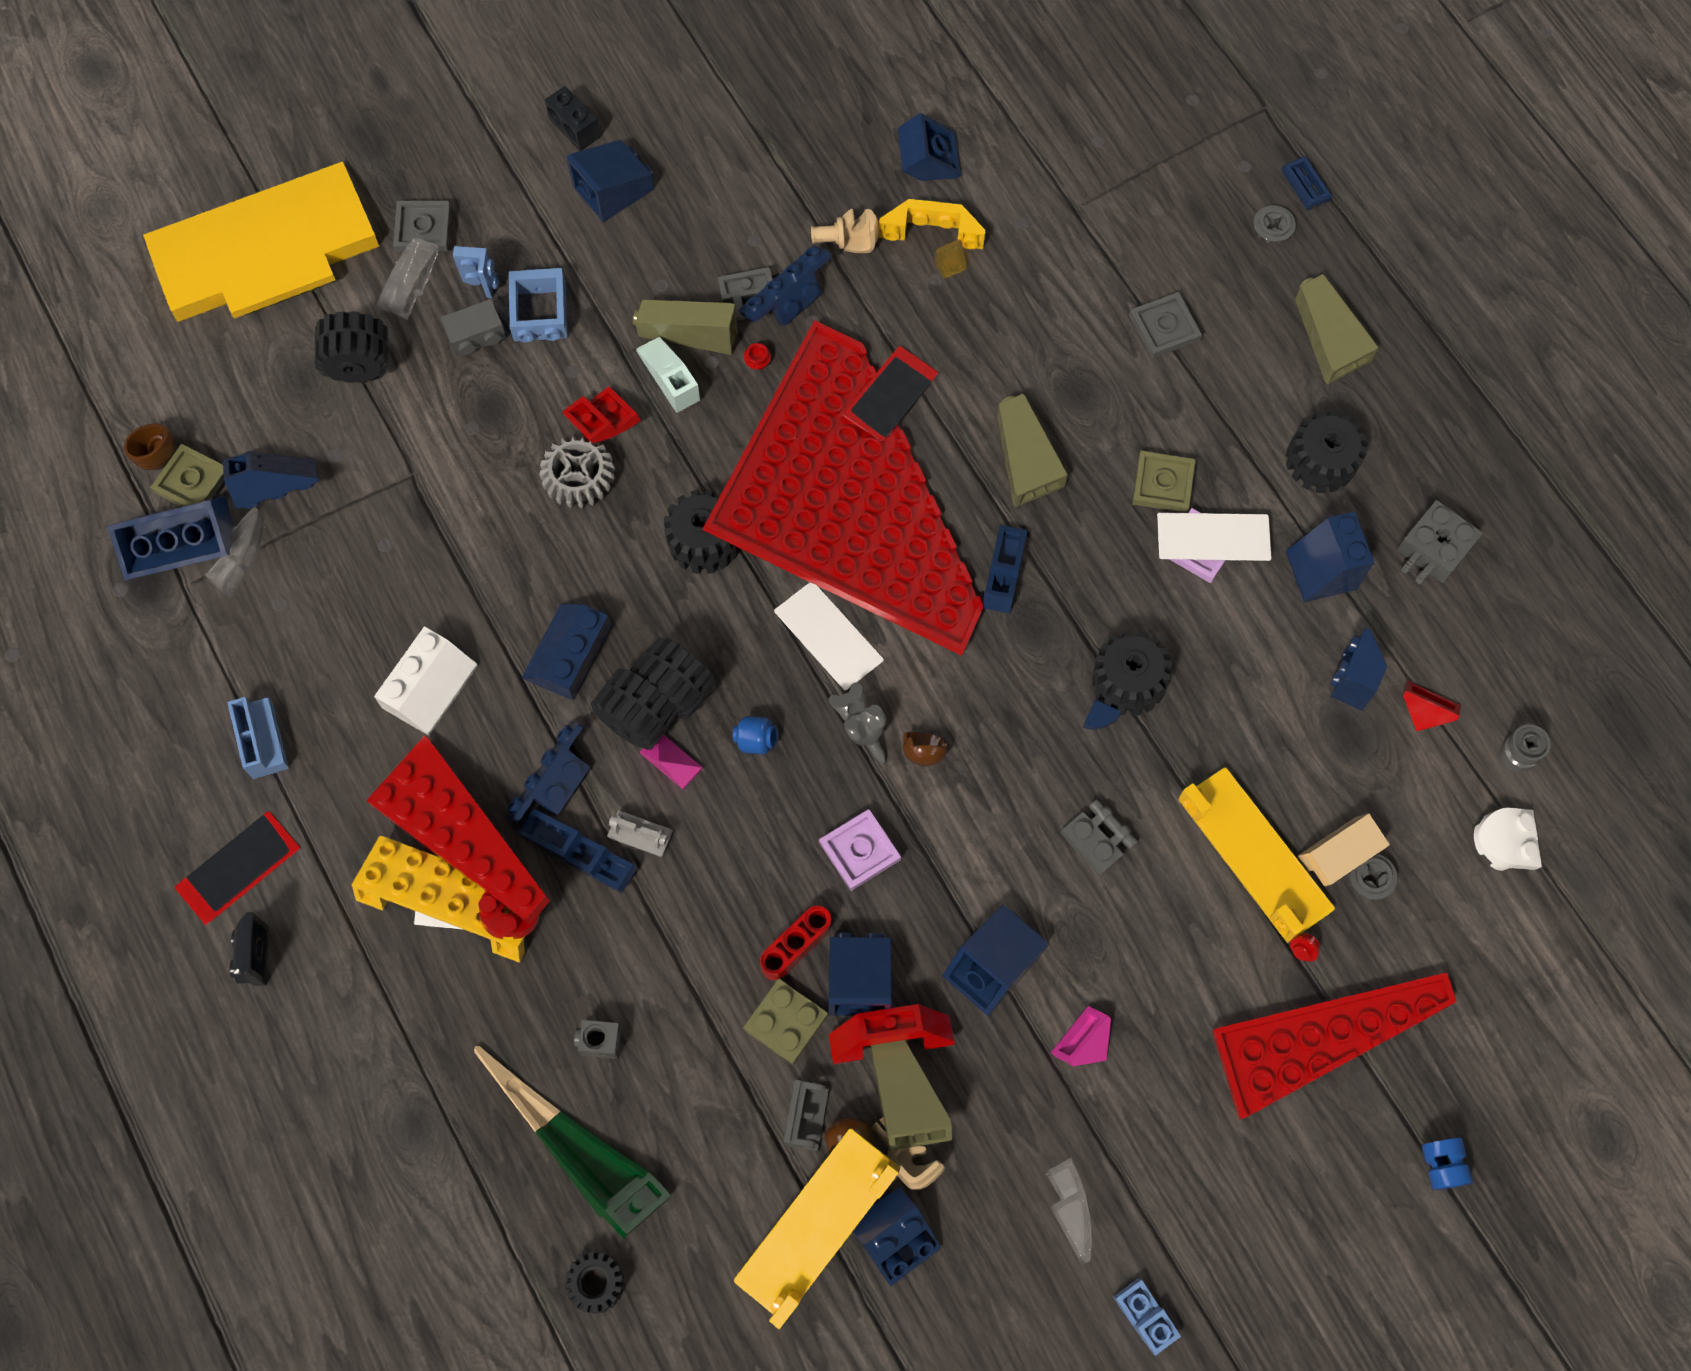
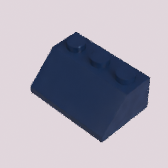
[522,604,612,701]

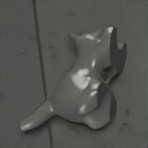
[828,683,886,764]

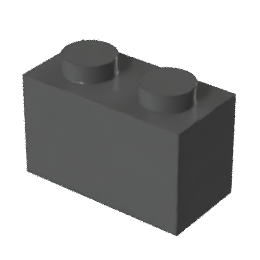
[440,299,506,357]

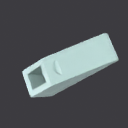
[636,337,700,413]

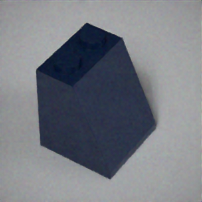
[566,140,654,223]
[1286,512,1374,603]
[943,904,1049,1016]
[829,933,891,1016]

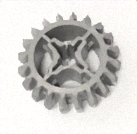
[539,435,615,509]

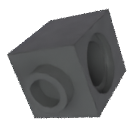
[574,1020,622,1059]

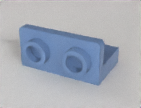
[453,246,499,298]

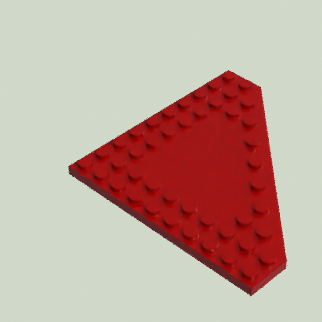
[703,320,984,655]

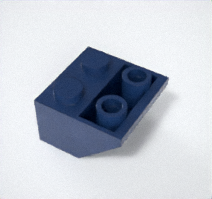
[1330,628,1387,711]
[852,1187,941,1287]

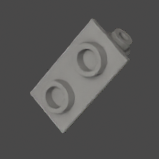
[607,810,673,857]

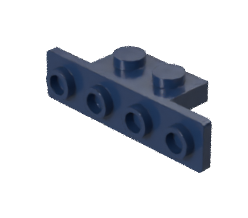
[739,245,832,326]
[505,723,590,823]

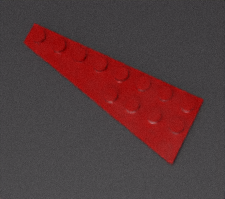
[366,736,550,924]
[1212,972,1457,1120]

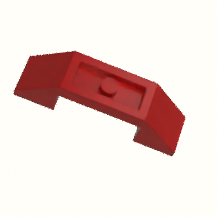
[828,1004,955,1064]

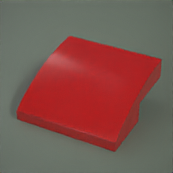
[562,386,641,443]

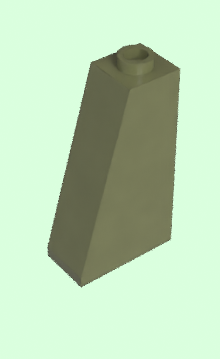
[1295,274,1379,385]
[633,300,738,355]
[997,393,1068,507]
[870,1040,952,1151]

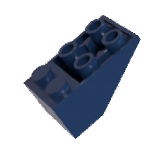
[223,451,319,509]

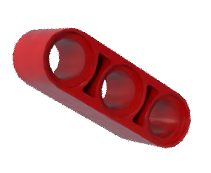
[760,905,831,981]

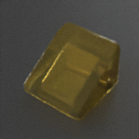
[935,240,966,278]

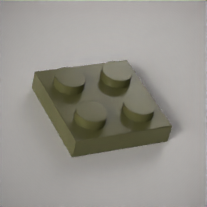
[150,444,224,507]
[1132,450,1195,513]
[743,978,828,1065]

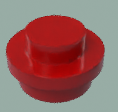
[744,343,771,370]
[1290,933,1320,962]

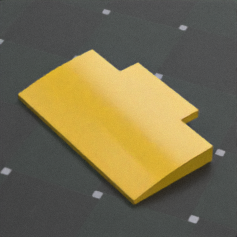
[143,161,379,322]

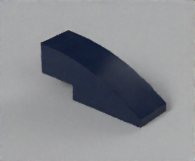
[983,525,1028,614]

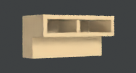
[1297,813,1390,886]

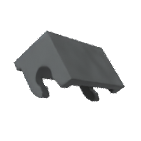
[784,1080,829,1152]

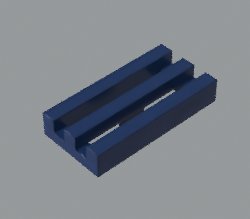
[1281,156,1332,211]

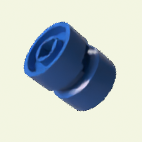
[1421,1138,1473,1190]

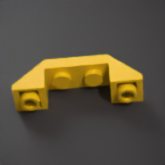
[879,199,985,250]

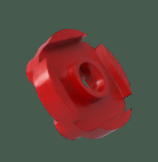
[478,891,540,939]

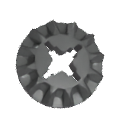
[1253,205,1296,244]
[1348,854,1398,901]

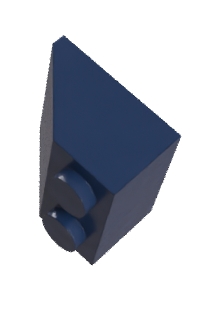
[898,113,961,181]

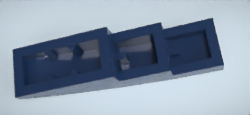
[518,809,637,894]

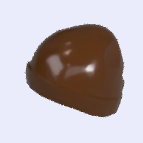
[124,423,175,471]

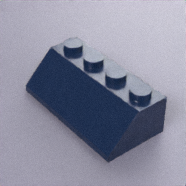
[107,496,233,581]

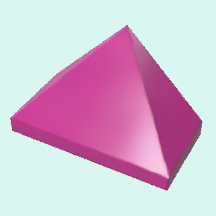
[640,735,703,790]
[1051,1006,1111,1066]

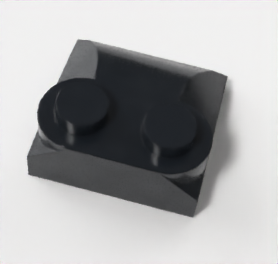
[229,912,269,986]

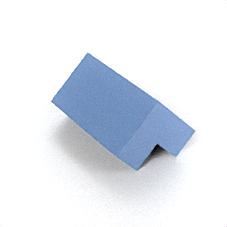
[227,697,289,779]

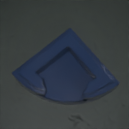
[1083,700,1122,730]

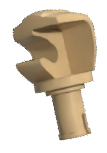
[811,209,879,253]
[871,1117,945,1190]

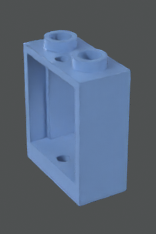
[509,268,568,343]

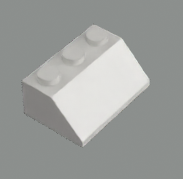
[374,627,478,736]

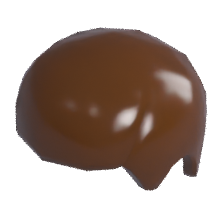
[903,732,947,767]
[825,1117,874,1151]

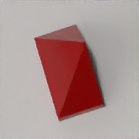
[1403,680,1461,731]

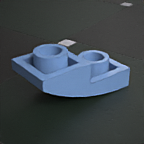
[1113,1278,1181,1356]

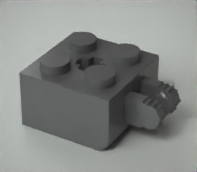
[1397,500,1483,585]

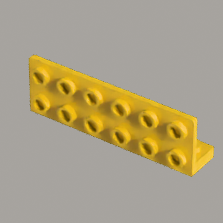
[1178,768,1335,943]
[352,836,525,963]
[734,1128,901,1329]

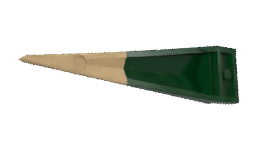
[474,1046,671,1239]

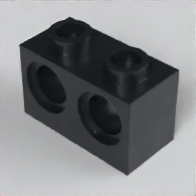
[545,86,601,151]

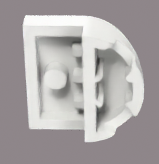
[1474,808,1542,871]

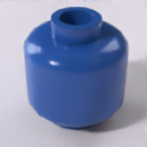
[733,716,778,755]

